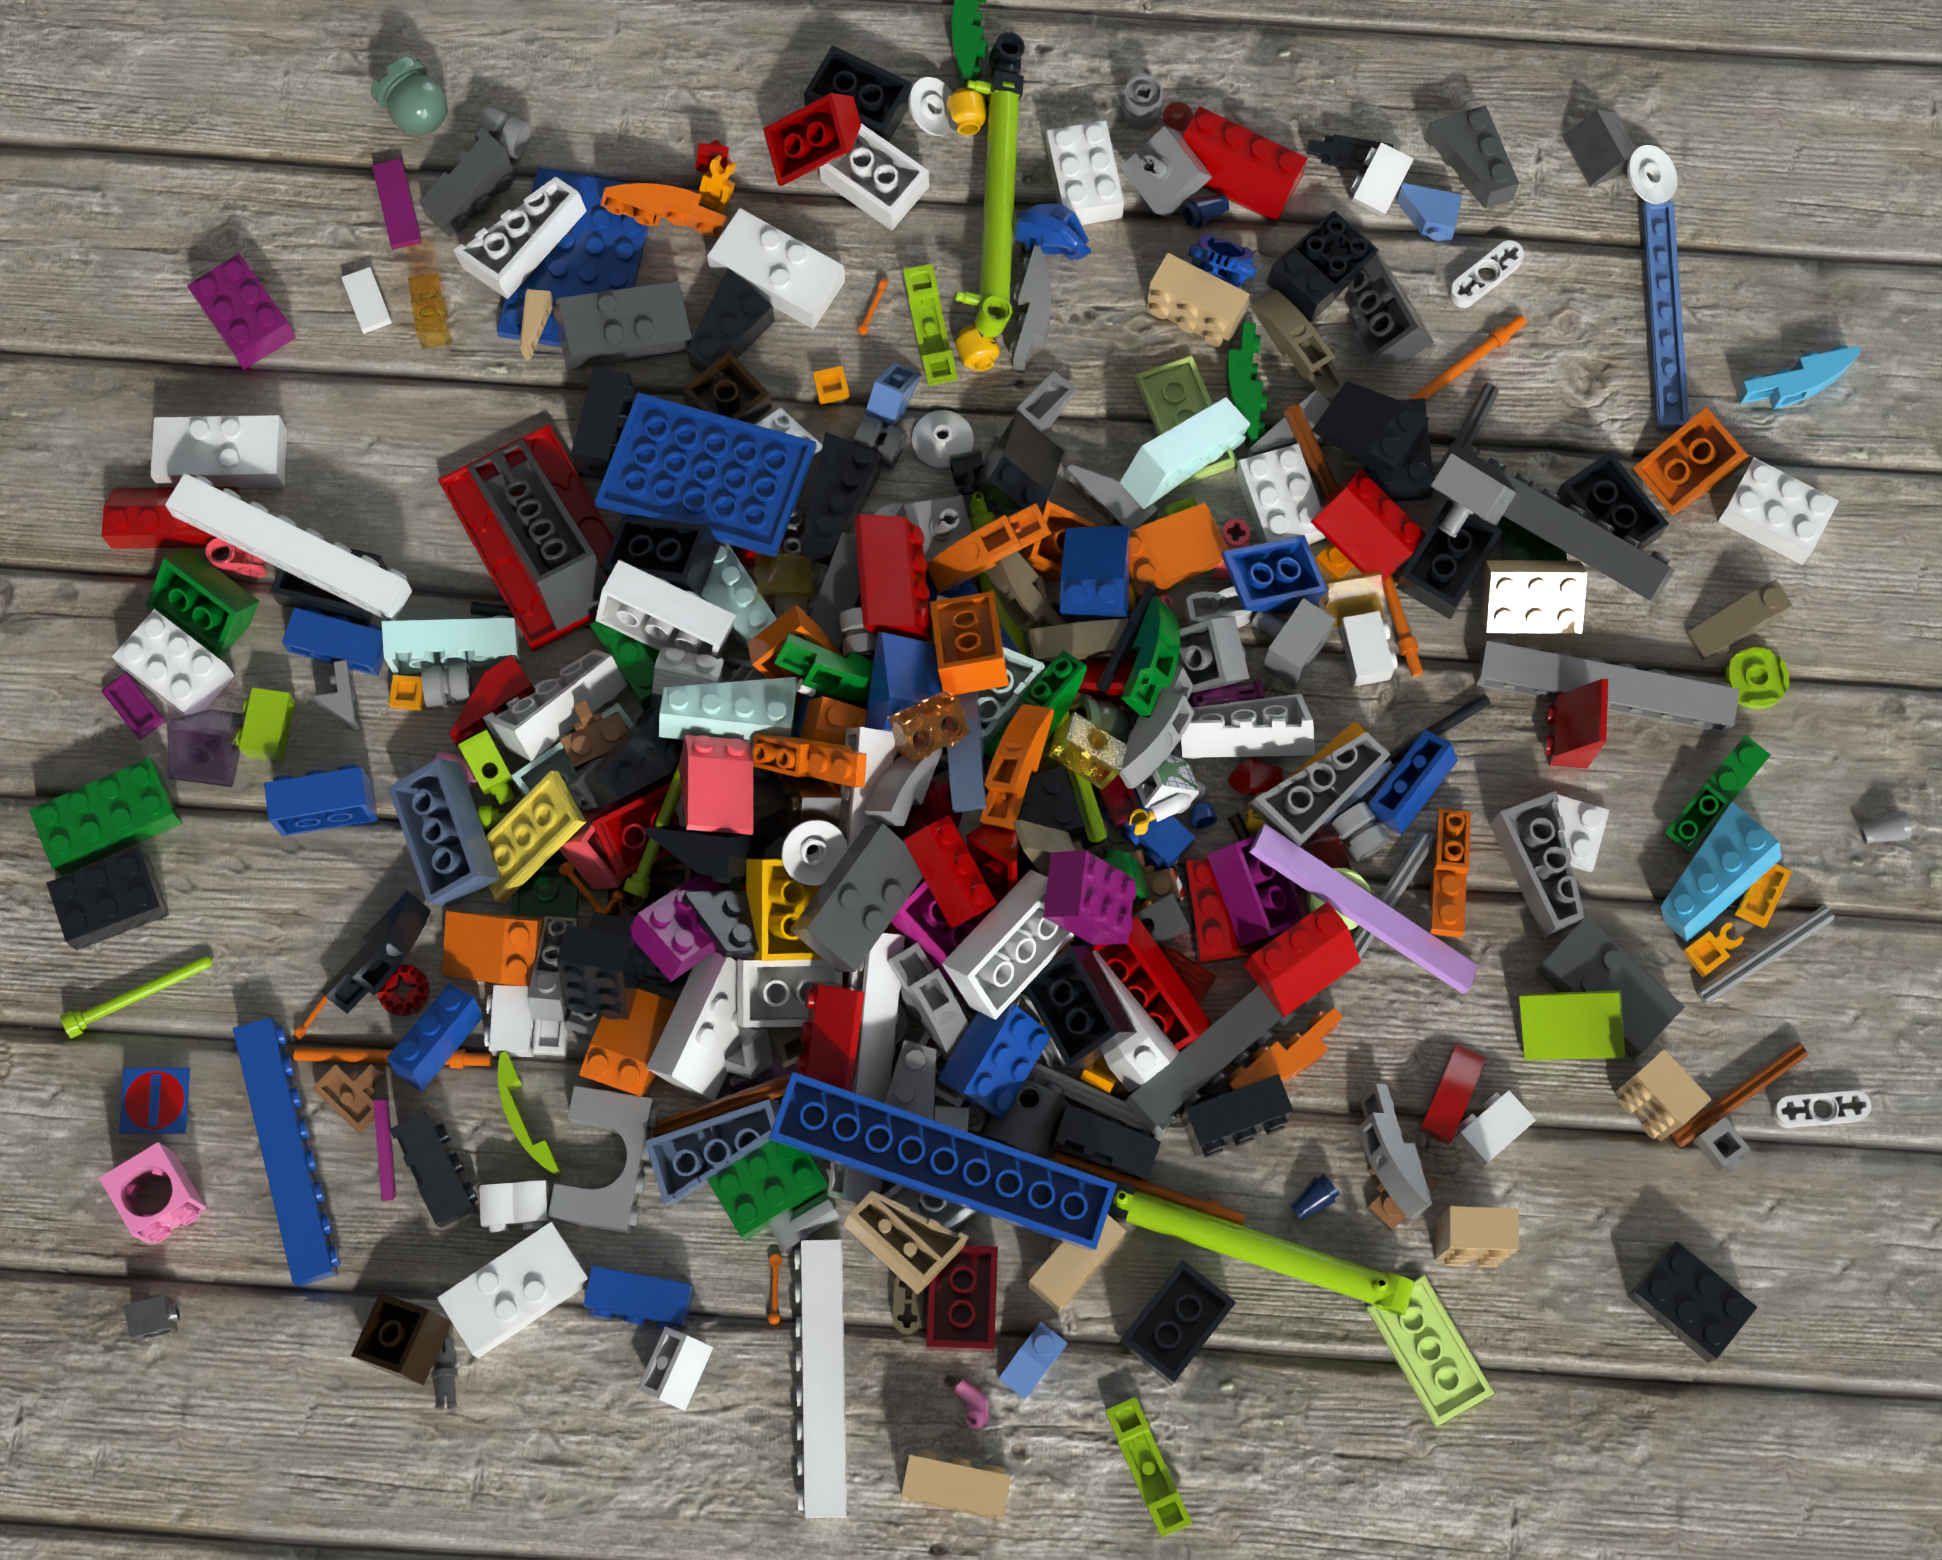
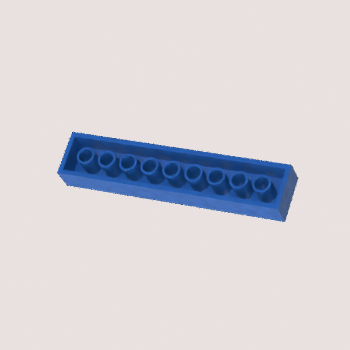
[768,1072,1117,1251]

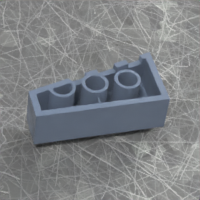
[645,1099,780,1205]

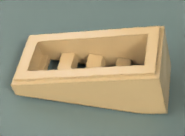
[520,289,554,360]

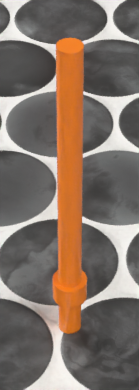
[1407,314,1527,401]
[1381,575,1424,677]
[293,1048,492,1069]
[1052,1152,1245,1225]

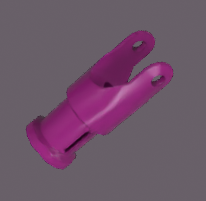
[1191,679,1264,707]

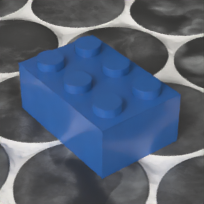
[264,765,378,837]
[938,1003,1051,1120]

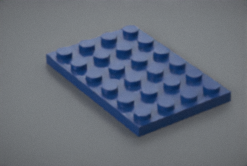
[497,167,649,347]
[595,392,817,557]

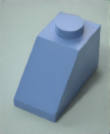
[1397,183,1462,241]
[865,362,922,425]
[998,1322,1068,1400]

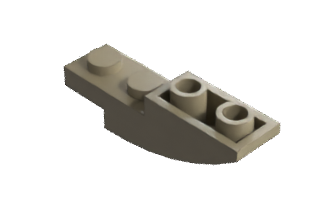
[1250,289,1345,400]
[987,551,1067,633]

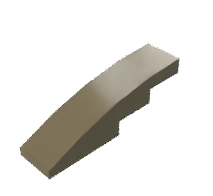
[1028,619,1140,662]

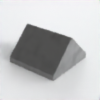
[1563,110,1637,188]

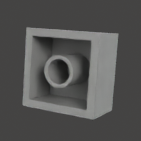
[1120,126,1213,217]
[1431,453,1517,538]
[895,495,972,573]
[1250,598,1336,688]
[1177,616,1250,695]

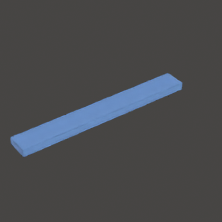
[1641,201,1689,431]

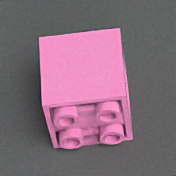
[99,1142,207,1244]

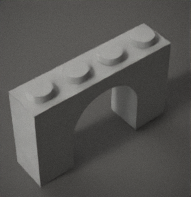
[547,1086,659,1234]

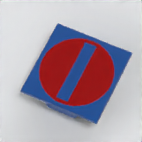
[119,1068,191,1134]

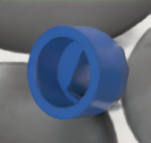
[1190,802,1218,829]

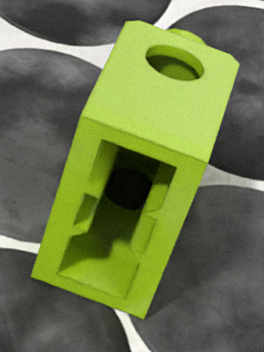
[458,730,516,808]

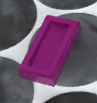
[101,671,166,741]

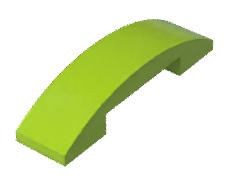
[903,263,958,387]
[498,1051,563,1177]
[1105,1397,1193,1538]

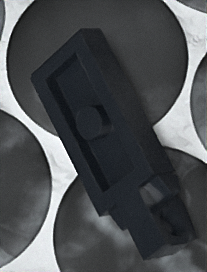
[1306,134,1393,172]

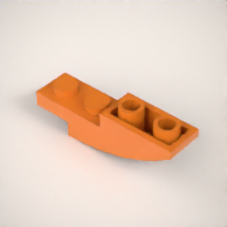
[600,183,727,239]
[927,503,1052,594]
[980,704,1054,830]
[753,734,867,788]
[1429,808,1471,938]
[1227,1008,1343,1092]

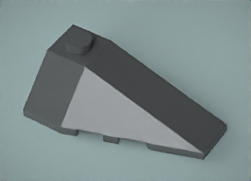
[1348,253,1434,366]

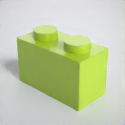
[236,687,296,762]

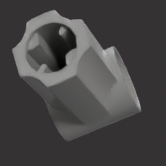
[768,1193,839,1253]

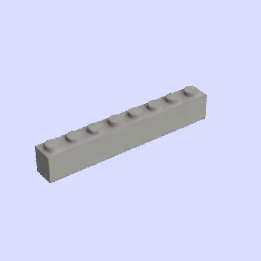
[1476,639,1739,734]

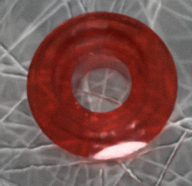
[1163,102,1193,132]

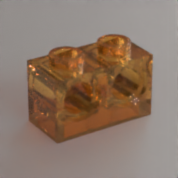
[888,690,970,762]

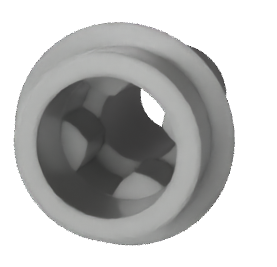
[1860,810,1912,844]

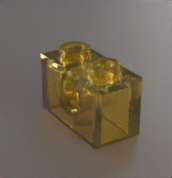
[408,273,453,349]
[1049,712,1127,789]

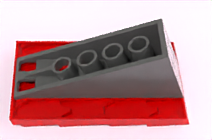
[438,424,614,652]

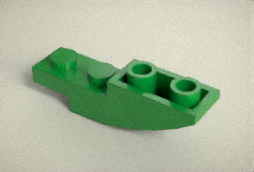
[952,0,988,88]
[1226,322,1268,449]
[1121,597,1180,717]
[774,633,874,703]
[983,650,1087,761]
[1664,735,1771,853]

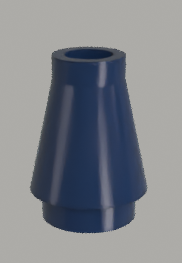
[1182,193,1229,228]
[1290,1173,1340,1221]

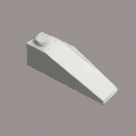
[1092,950,1180,1093]

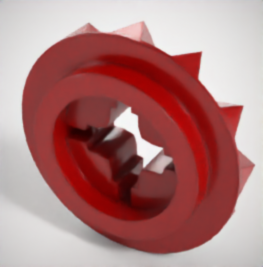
[376,964,430,1016]

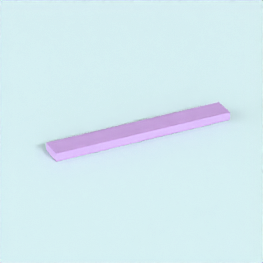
[1249,824,1478,994]

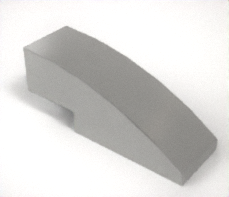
[992,371,1078,449]
[864,746,943,826]

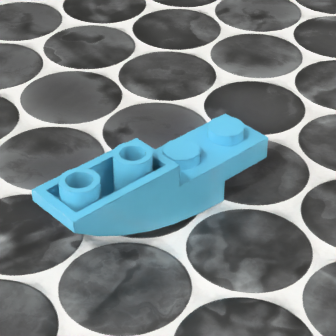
[1737,345,1861,409]

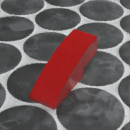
[1418,1044,1486,1145]

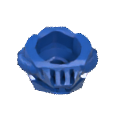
[1013,204,1091,261]
[1187,235,1257,288]

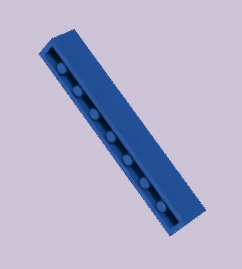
[232,1017,341,1287]

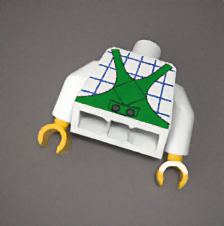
[1118,754,1205,835]

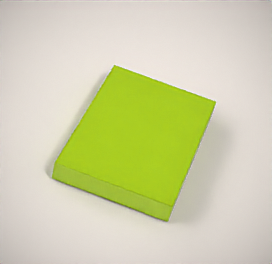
[1519,990,1626,1060]

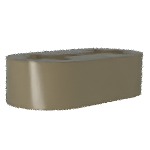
[892,1276,924,1335]

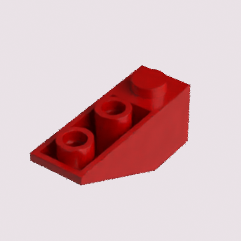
[449,655,535,746]

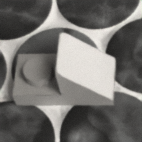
[313,660,360,730]

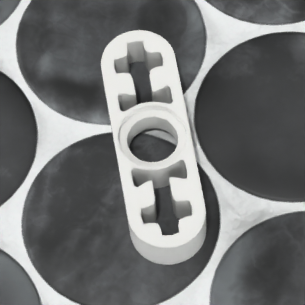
[1449,240,1524,308]
[1772,1090,1872,1128]

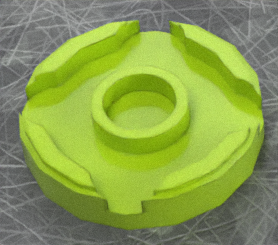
[1724,646,1789,710]

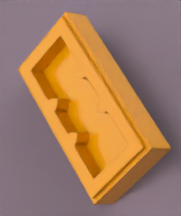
[1734,863,1792,929]

